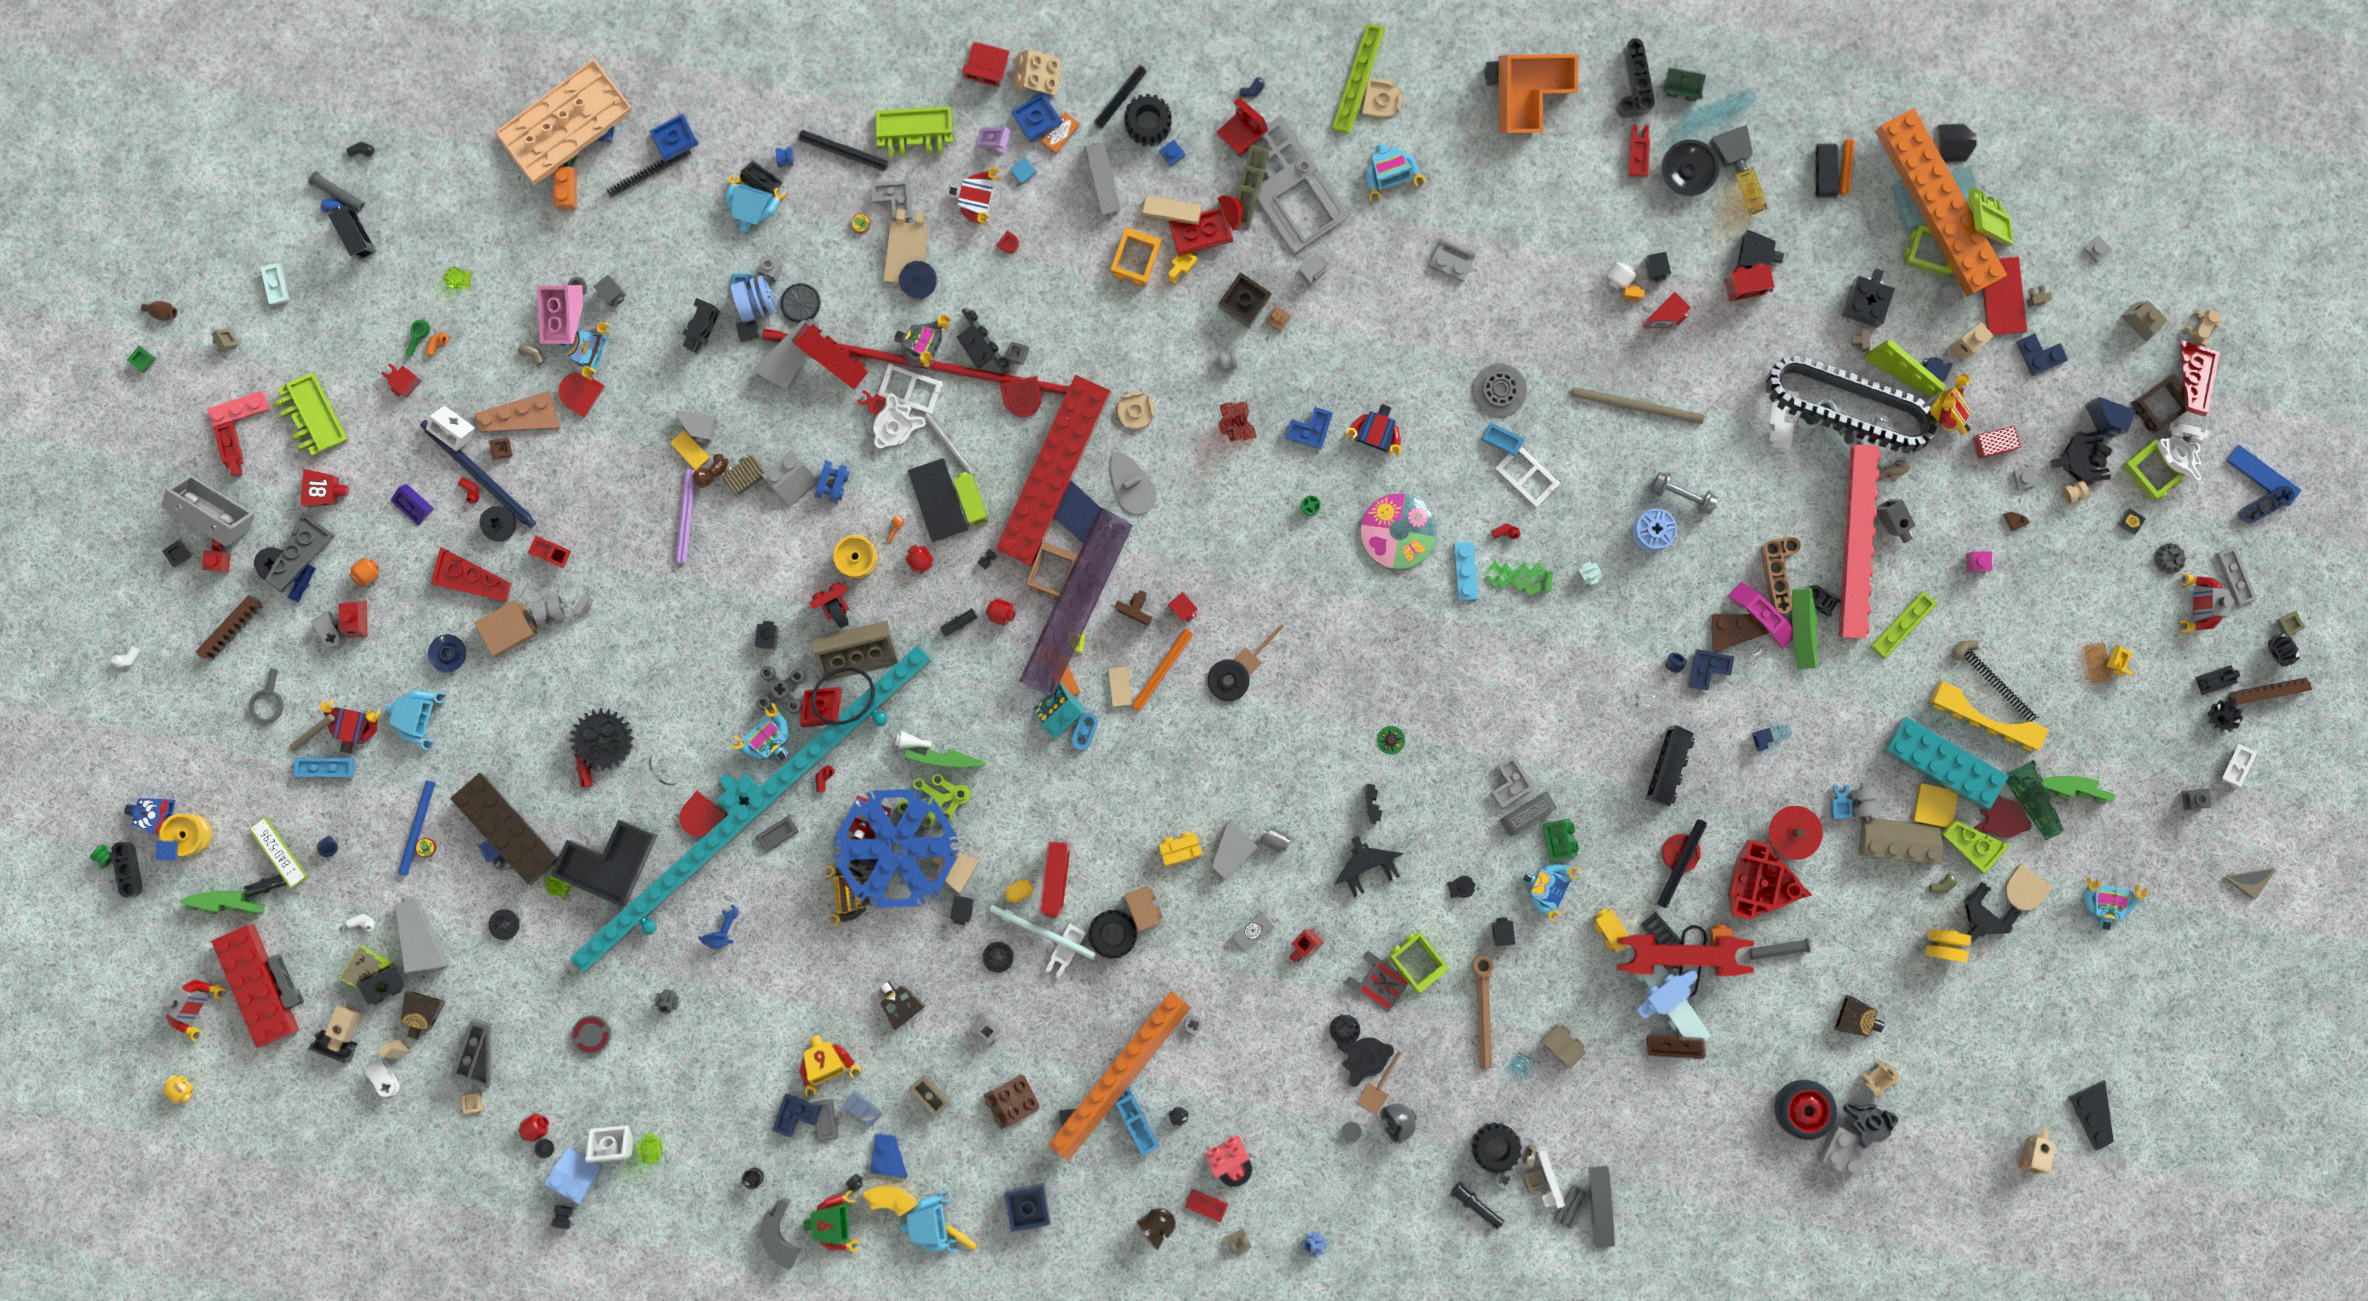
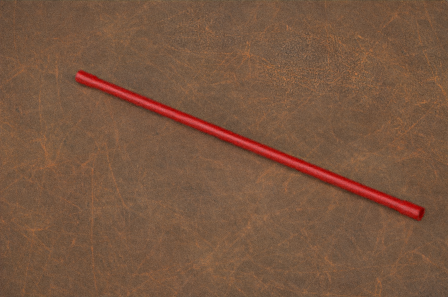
[762,328,1070,395]

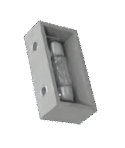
[161,474,254,546]

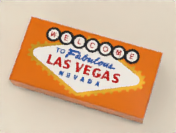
[1042,112,1080,154]

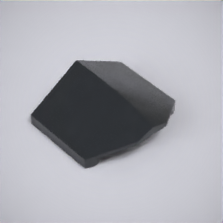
[1938,124,1977,162]

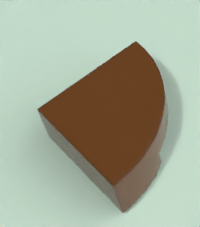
[2003,512,2030,531]

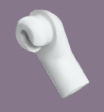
[111,646,141,668]
[346,914,376,932]

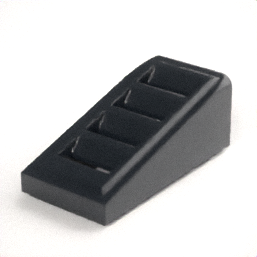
[1641,912,1682,945]

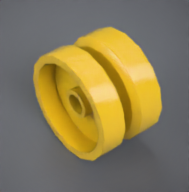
[833,535,878,579]
[159,814,212,856]
[1924,929,1971,963]

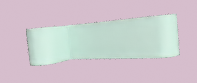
[1798,399,1865,459]

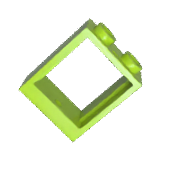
[1903,225,1953,278]
[2121,439,2185,501]
[953,472,989,527]
[1387,932,1449,994]

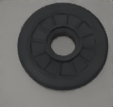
[1207,659,1250,701]

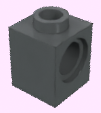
[593,275,626,307]
[2181,788,2212,810]

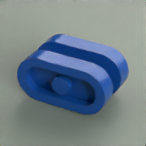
[814,460,850,503]

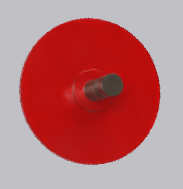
[1768,806,1823,860]

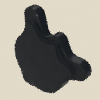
[1337,1037,1394,1087]
[1843,1102,1898,1148]

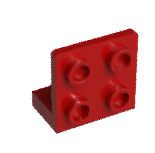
[962,42,1010,87]
[1216,97,1268,155]

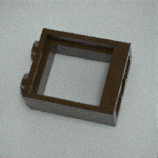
[2130,374,2187,433]

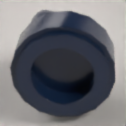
[1665,653,1687,673]
[317,836,338,857]

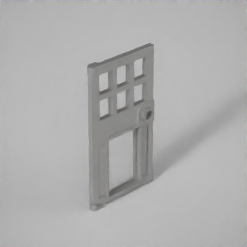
[1225,115,1349,255]

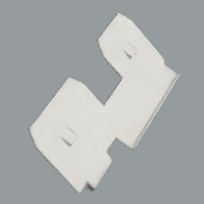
[1769,390,1799,449]

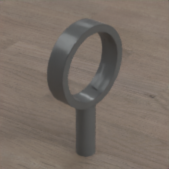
[249,668,284,722]

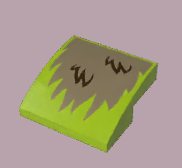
[339,945,397,990]

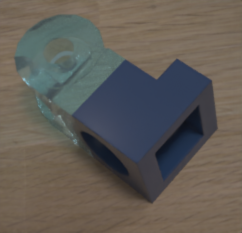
[1752,724,1792,751]

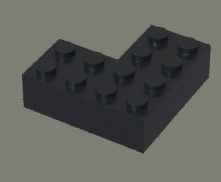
[550,820,658,907]

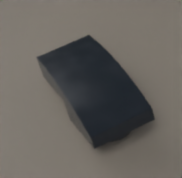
[1365,784,1382,825]

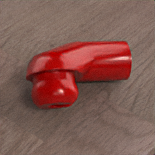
[458,477,480,504]
[1491,523,1521,540]
[816,765,835,792]

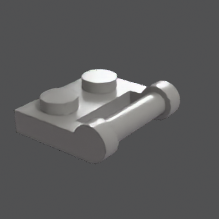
[1429,235,1478,282]

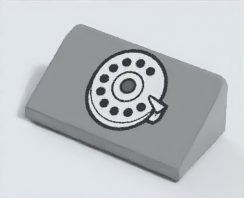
[1232,912,1274,951]

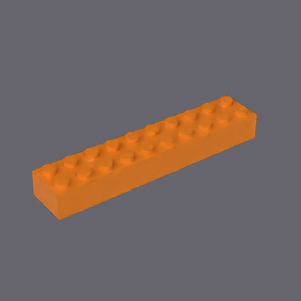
[1875,108,2007,297]

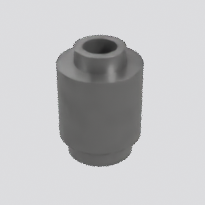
[1261,827,1291,852]

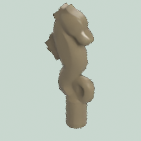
[1877,460,1910,480]

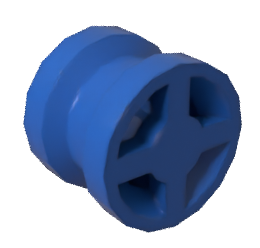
[775,147,794,167]

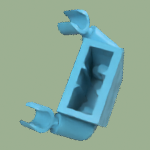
[386,690,446,750]
[900,1190,957,1252]

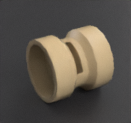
[2062,480,2090,505]

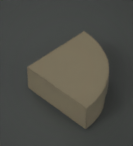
[1523,1144,1536,1167]

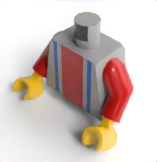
[2180,574,2234,633]
[162,980,226,1041]

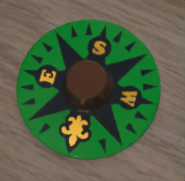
[1377,726,1405,755]

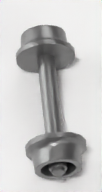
[1651,472,1718,515]

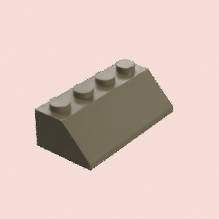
[813,621,898,681]
[1858,817,1943,865]

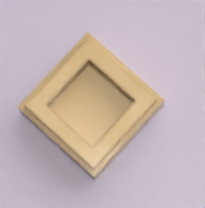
[460,1092,484,1115]

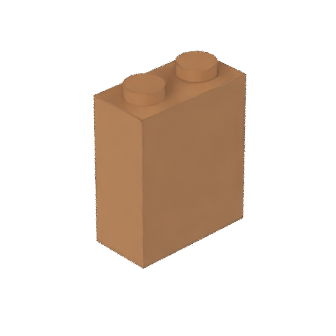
[474,600,537,657]

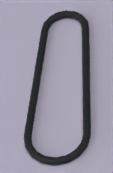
[1679,925,1707,997]

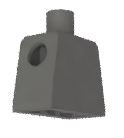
[1709,125,1753,174]
[1876,499,1915,543]

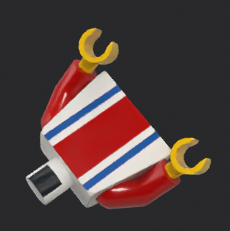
[949,167,1001,227]

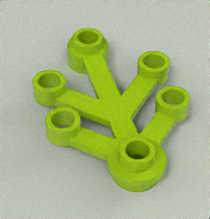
[897,774,971,827]

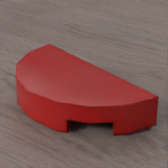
[1217,195,1243,231]

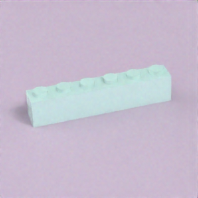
[1623,946,1711,1040]

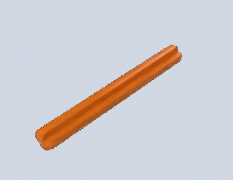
[1132,629,1193,711]

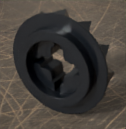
[488,909,520,940]
[982,942,1014,973]
[1329,1014,1360,1045]

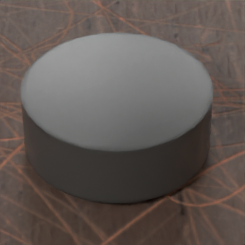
[567,277,588,295]
[1342,1121,1362,1142]

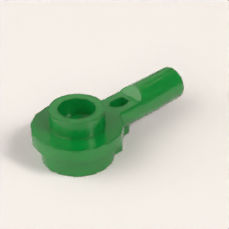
[405,320,430,357]

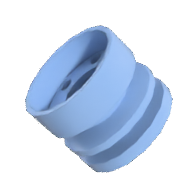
[731,275,775,323]
[1631,509,1677,552]

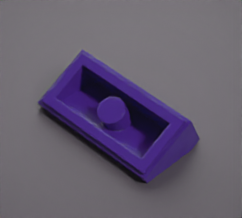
[390,484,434,526]

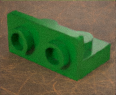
[1543,818,1579,862]

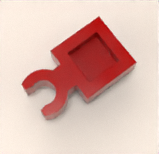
[857,390,886,415]

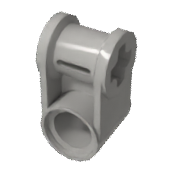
[311,611,345,649]

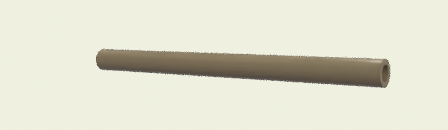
[1572,387,1705,424]

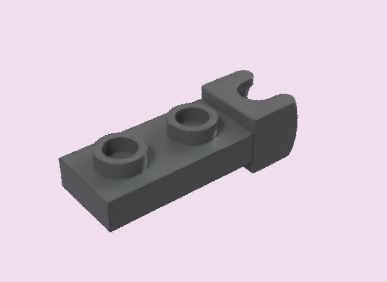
[267,955,304,1009]

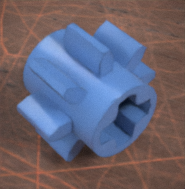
[1302,1232,1327,1257]

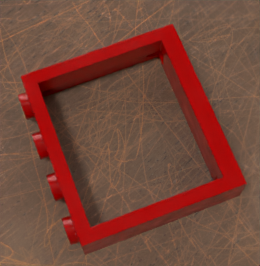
[1040,841,1071,918]

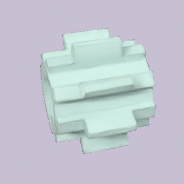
[1578,561,1602,586]

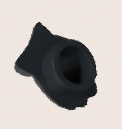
[1447,875,1476,898]

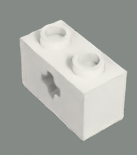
[426,406,475,451]

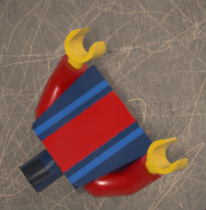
[1343,404,1401,458]

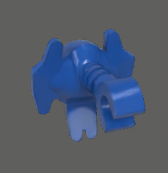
[698,904,739,949]

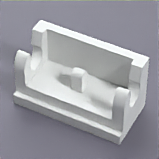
[2222,744,2257,789]

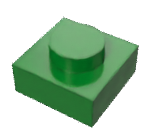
[127,346,156,373]

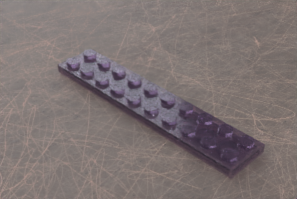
[1019,508,1133,697]

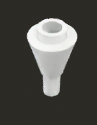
[895,731,931,750]

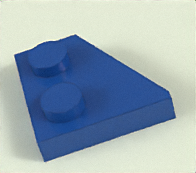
[870,1133,908,1178]

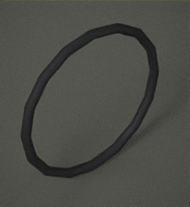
[811,667,875,725]

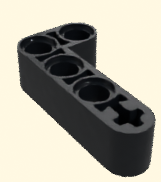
[1617,38,1655,118]

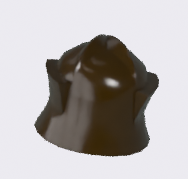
[1136,1208,1176,1250]

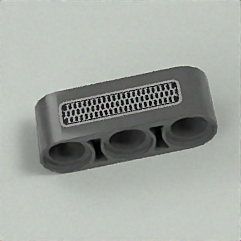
[1500,791,1557,837]

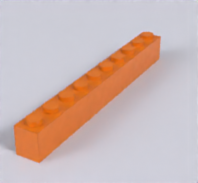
[1048,991,1191,1161]

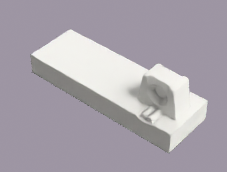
[1536,1148,1565,1208]

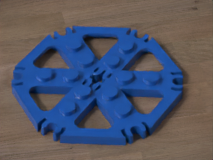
[833,789,959,908]

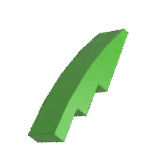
[1792,588,1819,669]
[904,749,985,768]

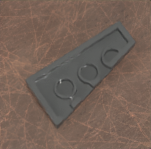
[266,512,334,593]

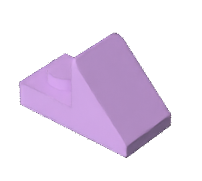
[976,127,1011,153]

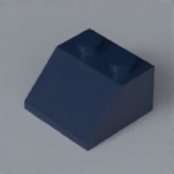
[2085,397,2136,438]

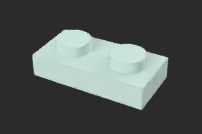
[261,263,290,306]

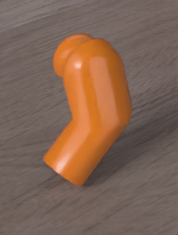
[425,332,449,356]

